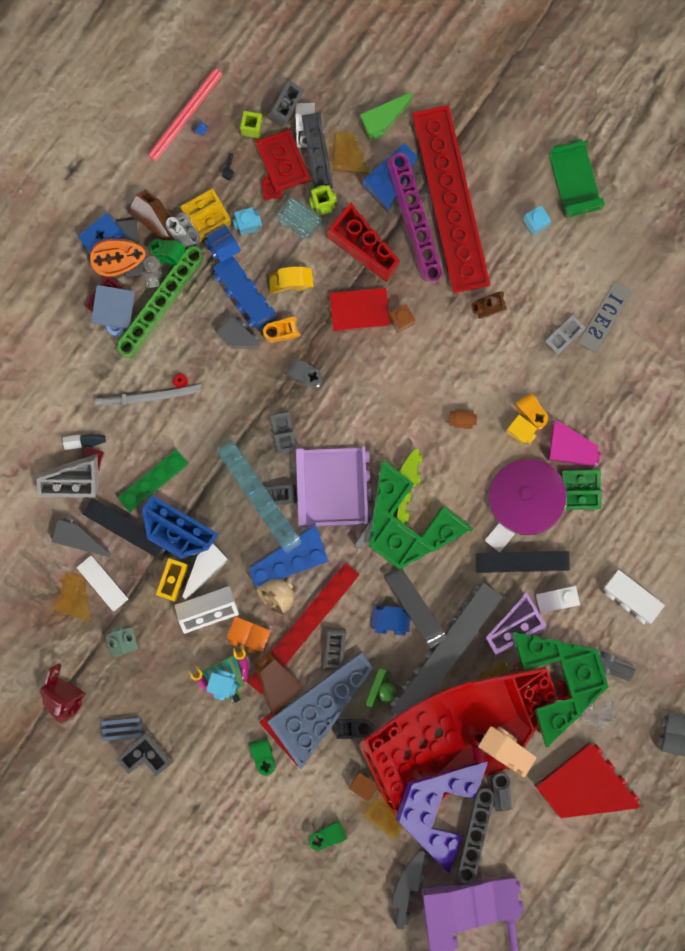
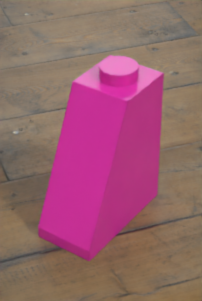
[548,421,601,467]

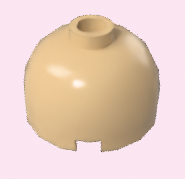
[256,579,294,616]

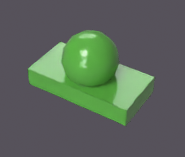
[366,668,396,709]

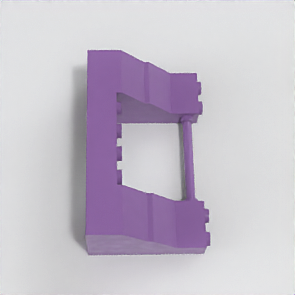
[421,876,524,951]

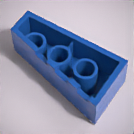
[213,256,277,331]
[249,523,329,587]

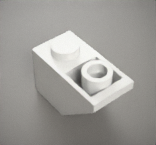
[296,103,315,148]

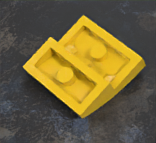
[180,188,233,241]

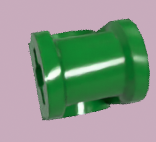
[148,239,186,266]
[248,736,276,776]
[309,820,348,851]

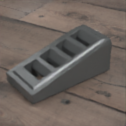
[255,484,297,506]
[323,627,346,669]

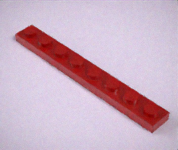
[247,563,360,694]

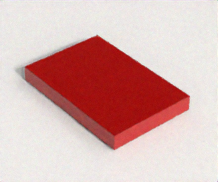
[255,129,311,193]
[330,288,390,331]

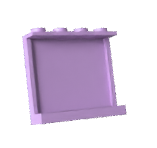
[296,446,372,527]

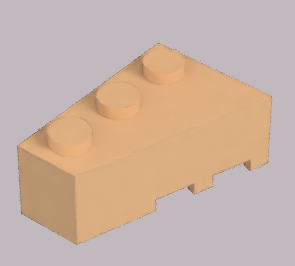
[478,726,537,777]

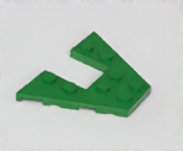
[368,461,473,569]
[511,632,609,748]

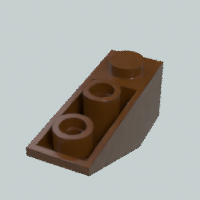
[127,189,175,240]

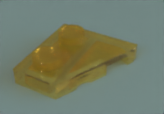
[333,132,370,174]
[362,800,404,840]

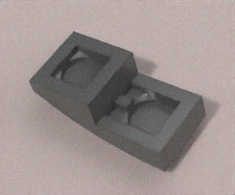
[270,411,297,454]

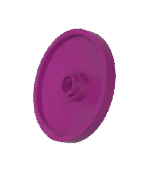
[489,459,567,535]

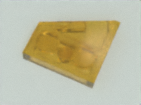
[54,574,91,621]

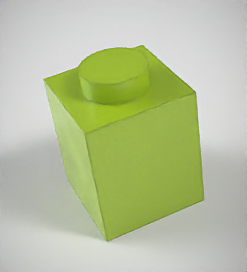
[240,111,263,139]

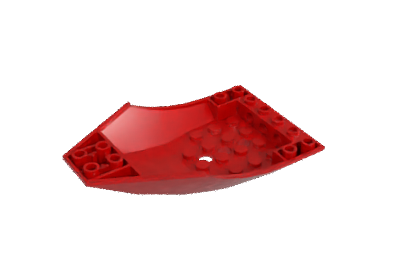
[359,667,558,817]

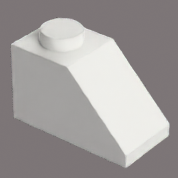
[536,586,580,614]

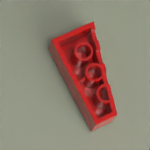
[327,202,400,282]

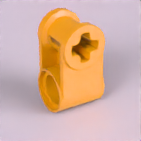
[263,317,301,343]
[514,392,548,430]

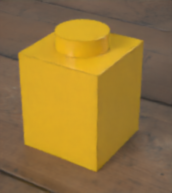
[506,414,537,446]

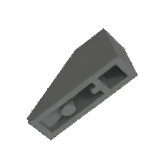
[52,517,111,557]

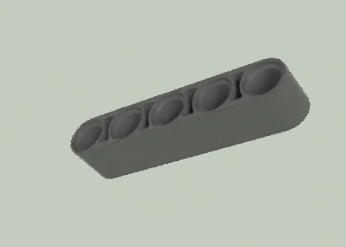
[383,568,447,648]
[457,787,494,884]

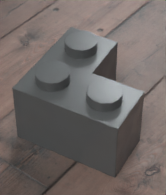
[116,732,173,776]

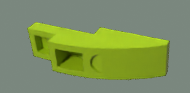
[397,448,422,524]

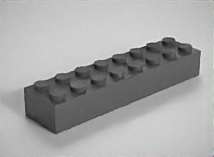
[390,583,503,715]

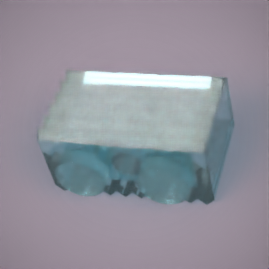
[279,197,323,240]

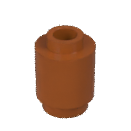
[449,409,477,429]

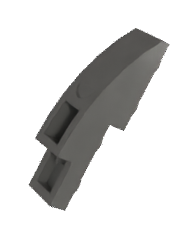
[391,849,428,930]

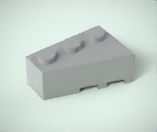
[37,454,99,498]

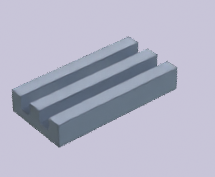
[101,718,142,741]

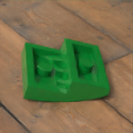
[562,469,602,510]

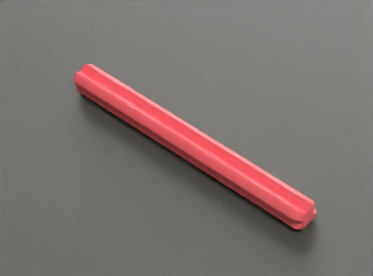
[148,69,222,161]

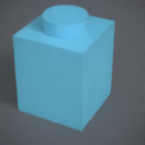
[523,205,551,236]

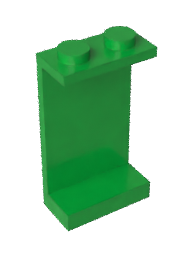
[549,139,605,218]

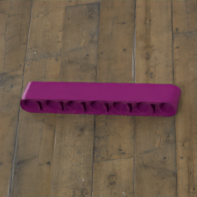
[387,153,442,282]

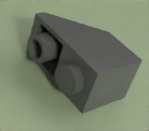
[217,316,261,349]

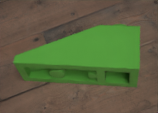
[360,92,413,140]

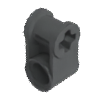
[285,358,323,389]

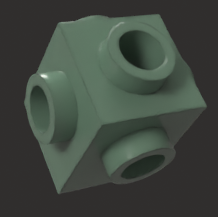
[105,626,138,657]

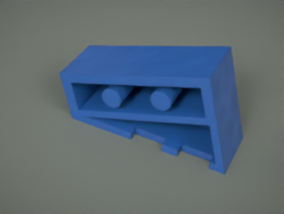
[363,143,417,213]

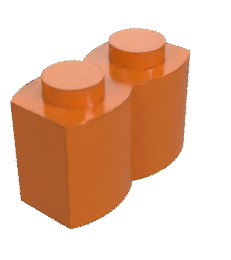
[226,616,272,655]

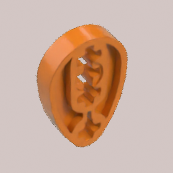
[90,238,145,277]

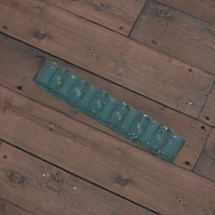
[216,439,302,554]

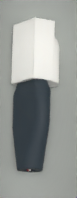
[63,434,106,450]

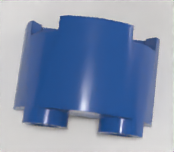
[371,605,411,636]

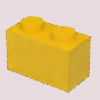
[156,558,189,602]

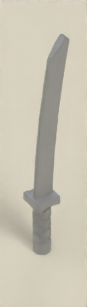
[95,384,202,406]

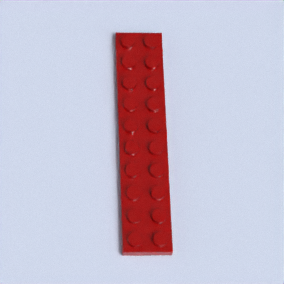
[412,105,491,294]

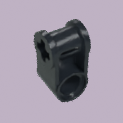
[336,719,373,739]

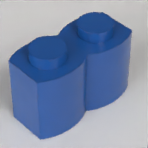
[204,224,241,262]

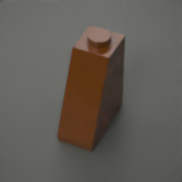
[254,652,303,715]

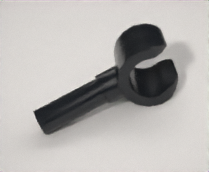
[222,153,234,181]

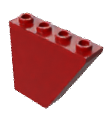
[534,742,641,818]

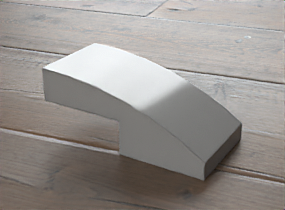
[545,315,586,355]

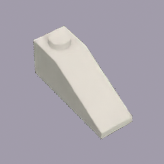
[182,544,228,600]

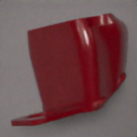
[40,663,86,723]

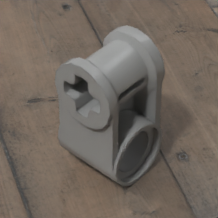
[166,212,200,251]

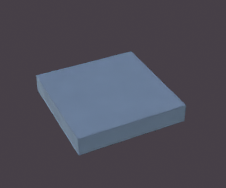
[91,285,135,329]

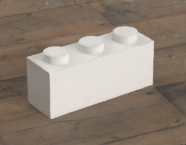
[602,570,665,625]
[175,586,239,634]

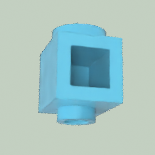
[232,207,262,236]
[206,669,238,701]

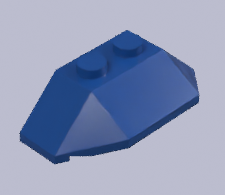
[142,495,218,558]

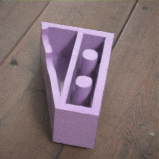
[486,592,547,658]

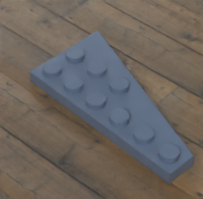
[267,652,373,769]

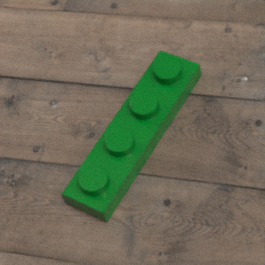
[117,449,189,513]

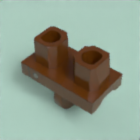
[471,291,507,319]

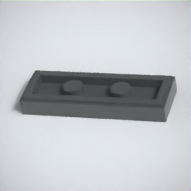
[117,219,145,278]

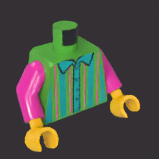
[189,646,249,704]

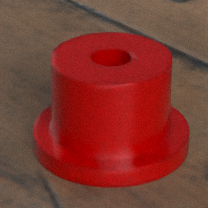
[173,374,188,389]

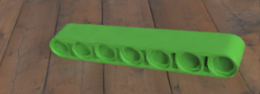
[117,246,203,358]

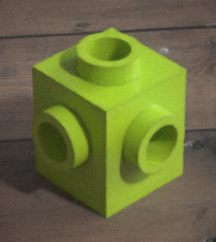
[309,185,337,214]

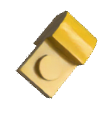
[268,267,314,293]

